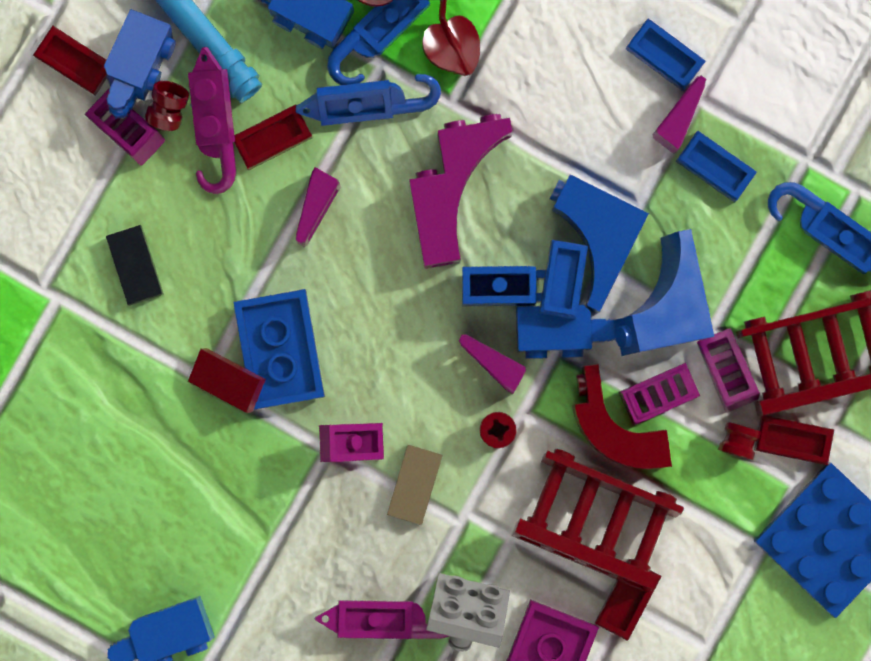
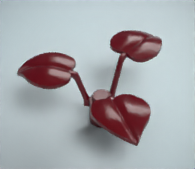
[357,0,480,76]

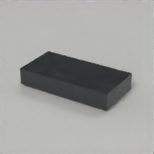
[106,225,164,306]

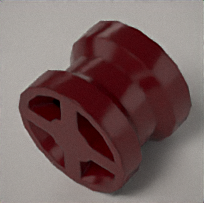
[479,412,517,448]
[718,422,761,460]

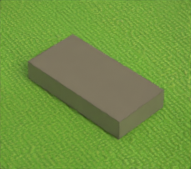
[387,445,443,525]

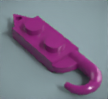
[188,47,236,194]
[314,600,450,639]

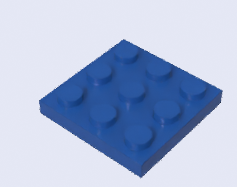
[754,462,871,618]

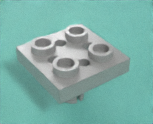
[426,573,510,652]

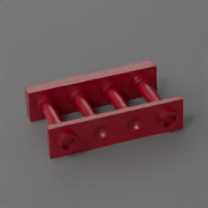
[736,290,871,416]
[511,449,684,592]

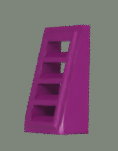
[652,75,707,154]
[84,89,165,166]
[296,167,341,247]
[697,328,760,412]
[458,334,526,394]
[619,363,700,425]

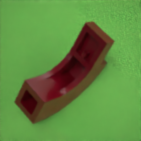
[572,364,672,469]

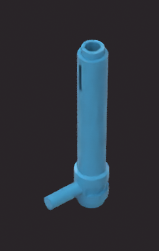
[155,0,262,107]

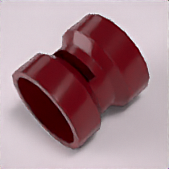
[145,81,189,131]

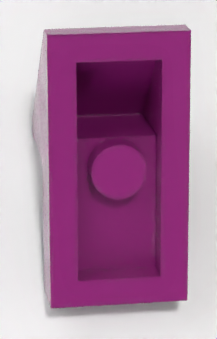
[319,423,384,462]

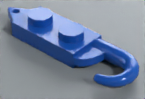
[327,0,430,85]
[296,74,441,126]
[768,182,871,274]

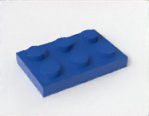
[233,289,325,410]

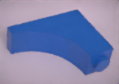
[550,174,649,314]
[614,229,715,356]

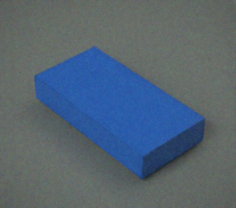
[626,18,706,91]
[676,131,757,203]
[539,240,588,319]

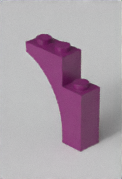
[409,114,512,269]

